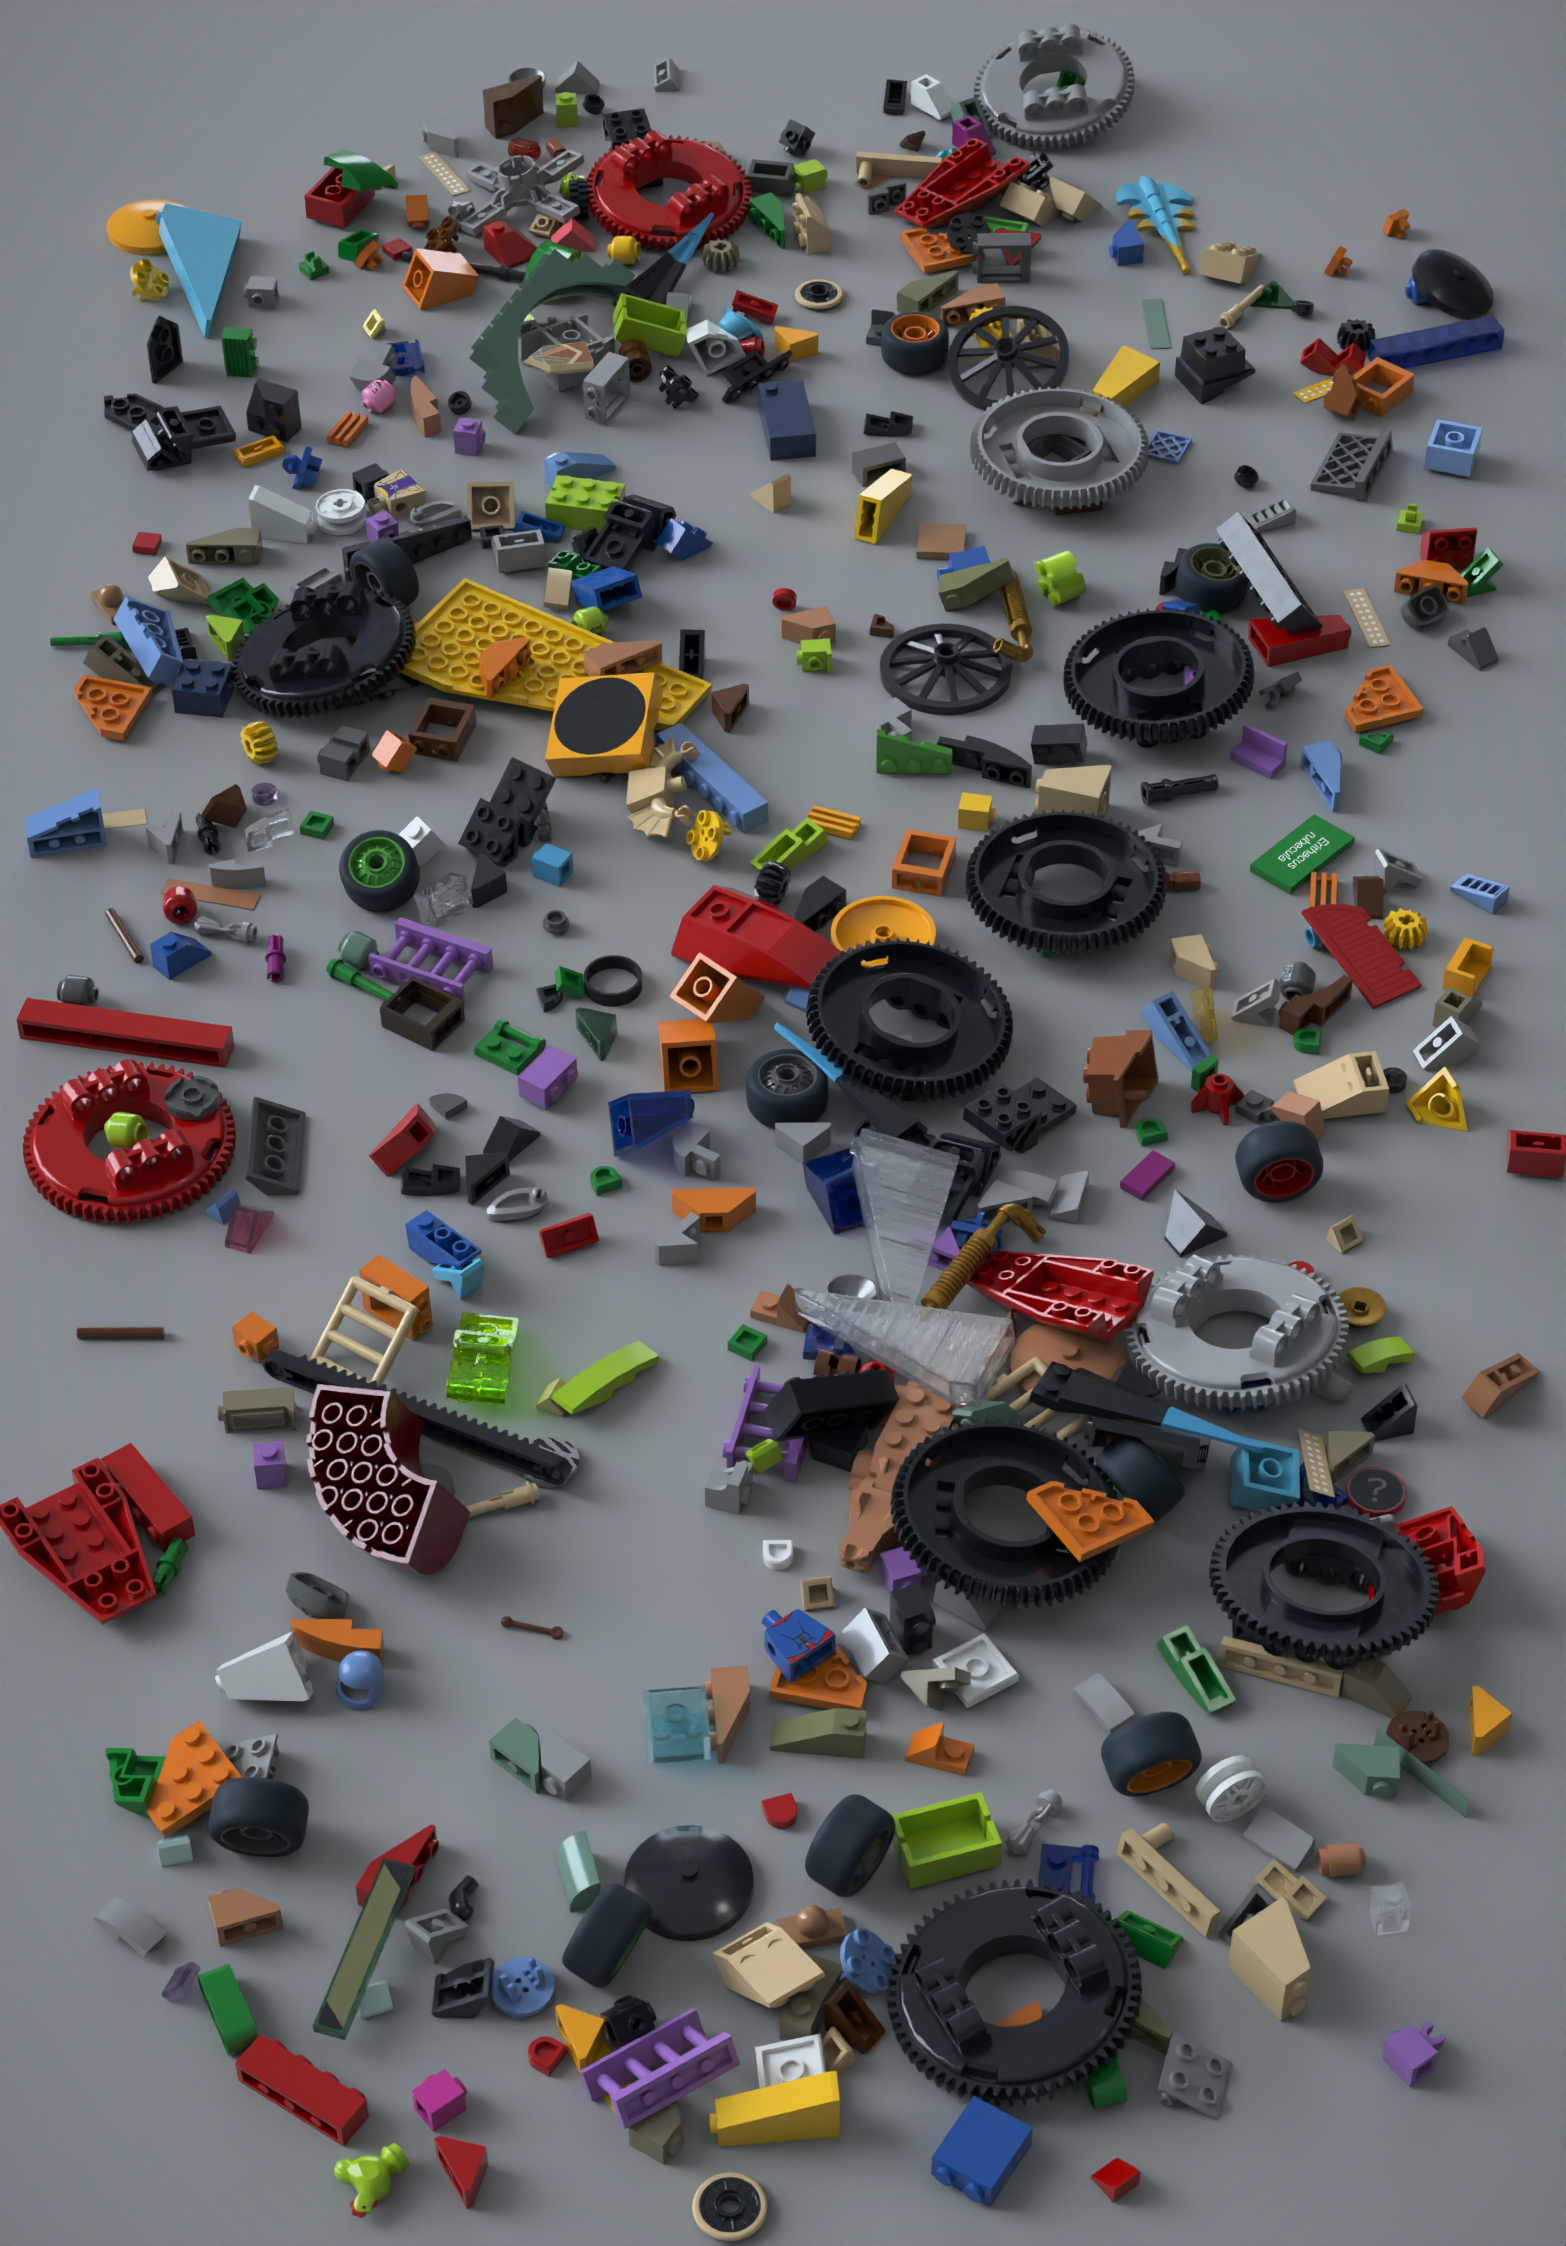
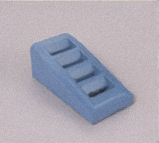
[1450,874,1510,914]

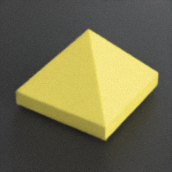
[363,309,385,339]

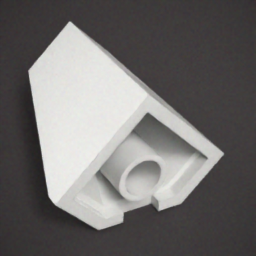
[687,320,746,376]
[248,485,316,544]
[215,1631,314,1701]

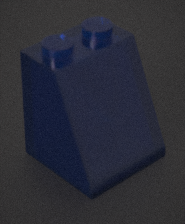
[608,1090,695,1157]
[802,1147,886,1234]

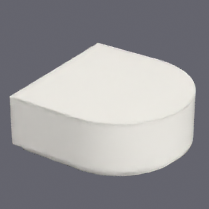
[763,1540,793,1570]

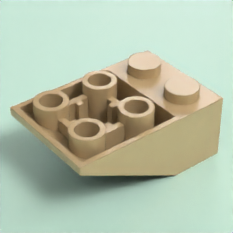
[1199,241,1262,284]
[1293,1051,1389,1119]
[713,1922,825,2008]

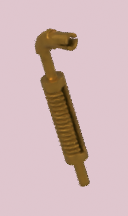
[993,558,1033,662]
[909,1203,1046,1334]

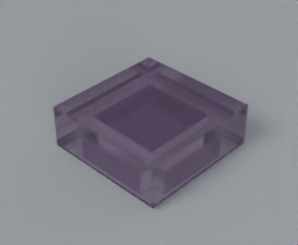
[161,1962,201,2002]

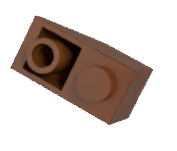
[1323,364,1363,421]

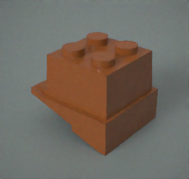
[1083,1030,1159,1128]

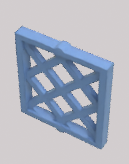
[1149,430,1192,465]

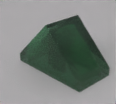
[576,1007,617,1061]

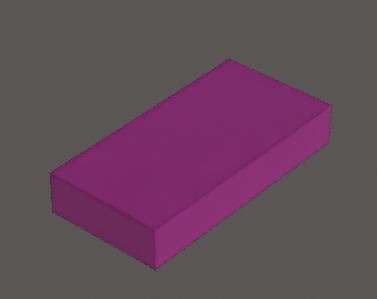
[1120,1150,1175,1200]

